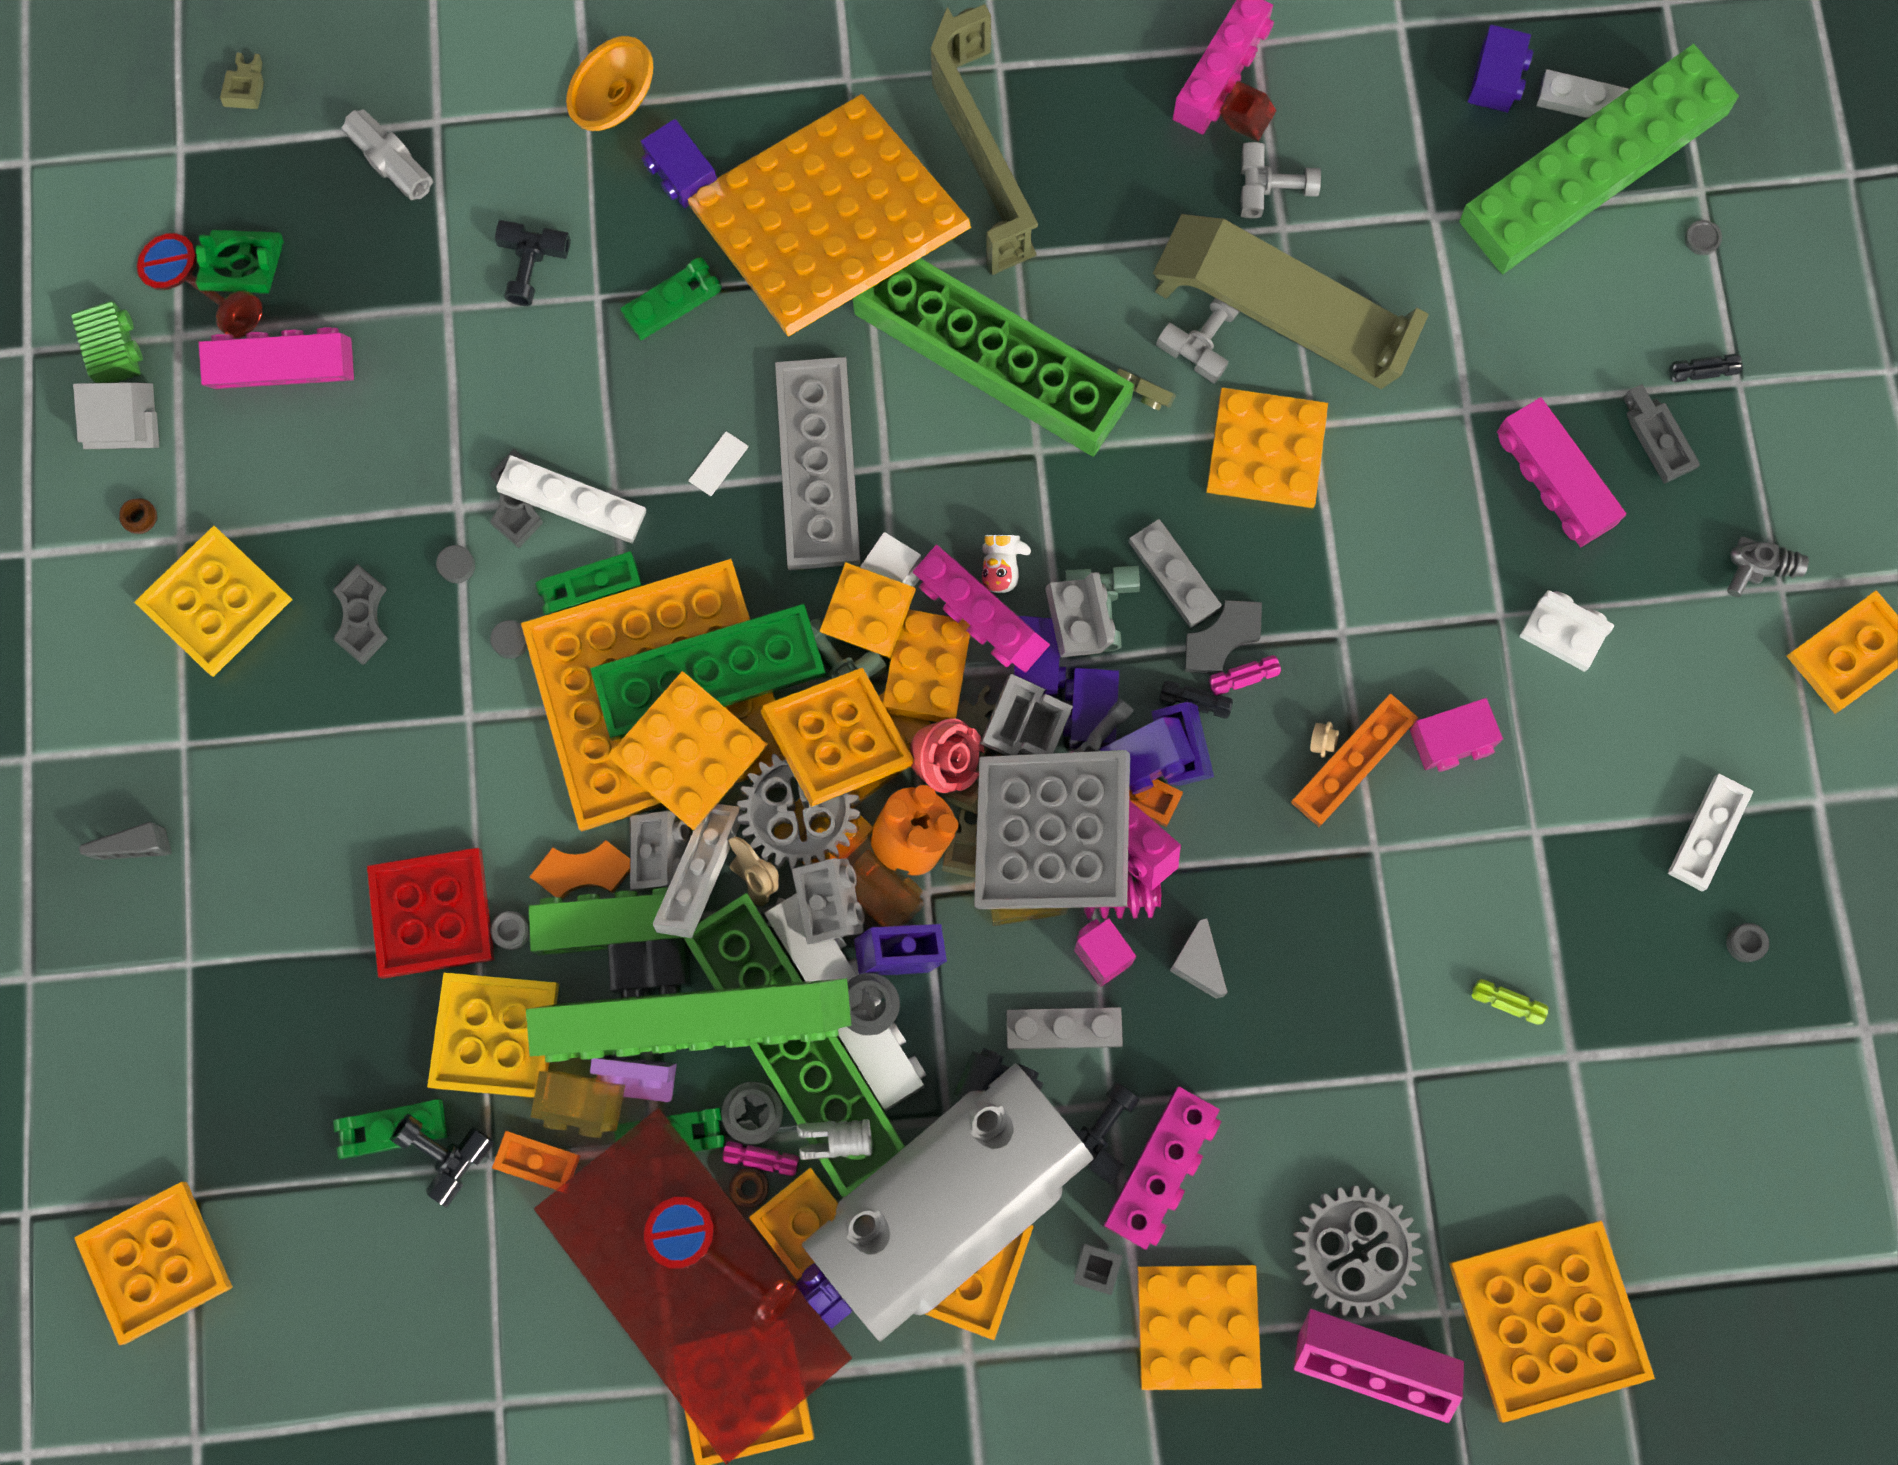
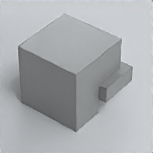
[73,383,159,449]
[979,674,1073,756]

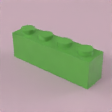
[529,887,683,956]

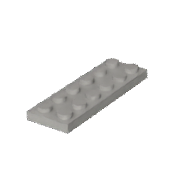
[775,357,861,570]

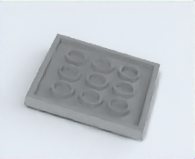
[974,750,1130,909]

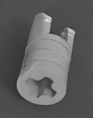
[797,1119,871,1160]

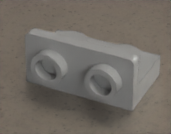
[1045,572,1115,657]
[630,811,691,892]
[792,859,864,944]

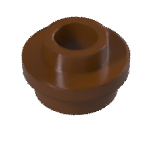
[119,498,157,534]
[729,1168,769,1208]

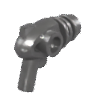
[1727,537,1809,597]

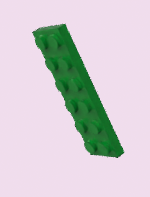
[590,604,826,741]

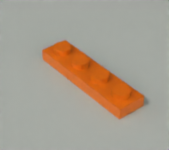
[1291,693,1419,827]

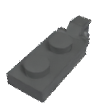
[1623,384,1700,484]

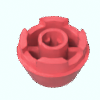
[909,719,984,793]

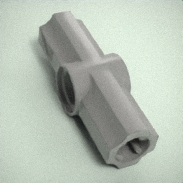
[341,109,433,201]

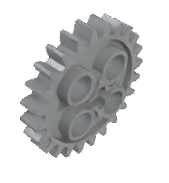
[737,753,861,870]
[1292,1186,1423,1318]

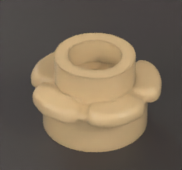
[1310,721,1339,758]

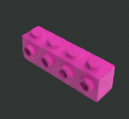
[1173,0,1274,135]
[198,328,354,389]
[1497,397,1627,548]
[913,544,1050,673]
[1070,751,1181,891]
[1103,1086,1222,1250]
[1294,1309,1464,1423]

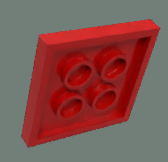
[367,848,495,979]

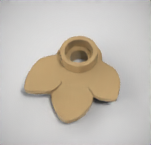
[728,837,779,906]

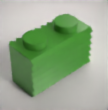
[71,300,143,383]

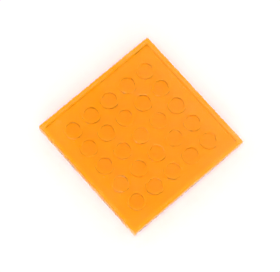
[687,94,971,337]
[521,559,786,832]

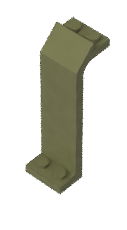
[931,4,1038,275]
[1153,214,1429,389]

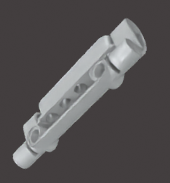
[802,1063,1094,1342]

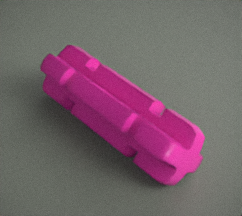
[1209,655,1281,696]
[723,1141,799,1176]

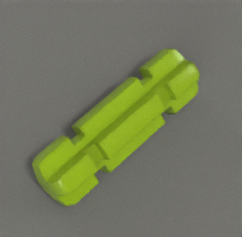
[1472,979,1549,1025]

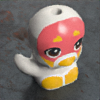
[982,535,1031,593]

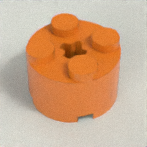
[871,784,958,875]

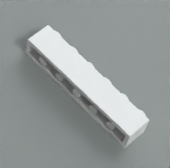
[764,893,926,1111]

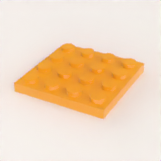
[1449,1220,1655,1423]

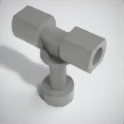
[1241,142,1321,218]
[1156,298,1240,384]

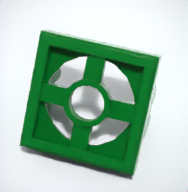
[196,230,284,293]

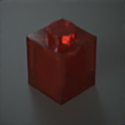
[1219,81,1276,141]

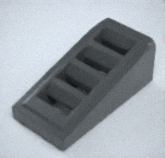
[79,821,172,860]

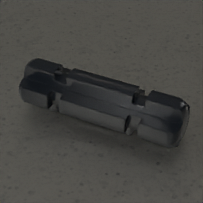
[1669,353,1743,383]
[1160,681,1233,719]

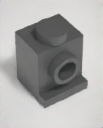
[1073,1243,1123,1295]

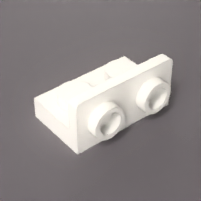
[1519,590,1614,672]

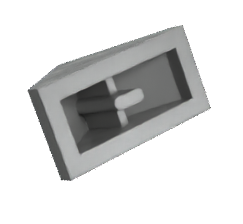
[1170,919,1227,999]

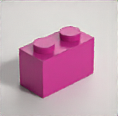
[1409,698,1503,772]
[1074,918,1136,987]

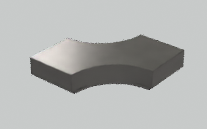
[489,449,543,549]
[332,564,388,666]
[1185,600,1262,674]

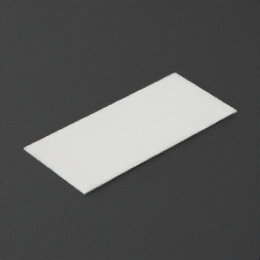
[689,431,749,496]

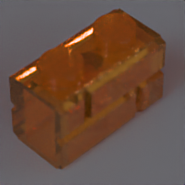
[852,849,924,927]

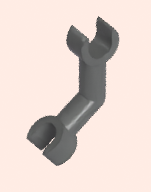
[1073,699,1134,753]

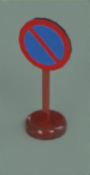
[137,233,262,339]
[644,1197,796,1333]

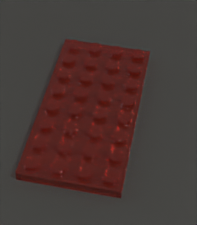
[534,1108,853,1465]

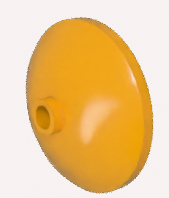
[566,36,653,131]

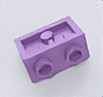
[590,1055,677,1102]

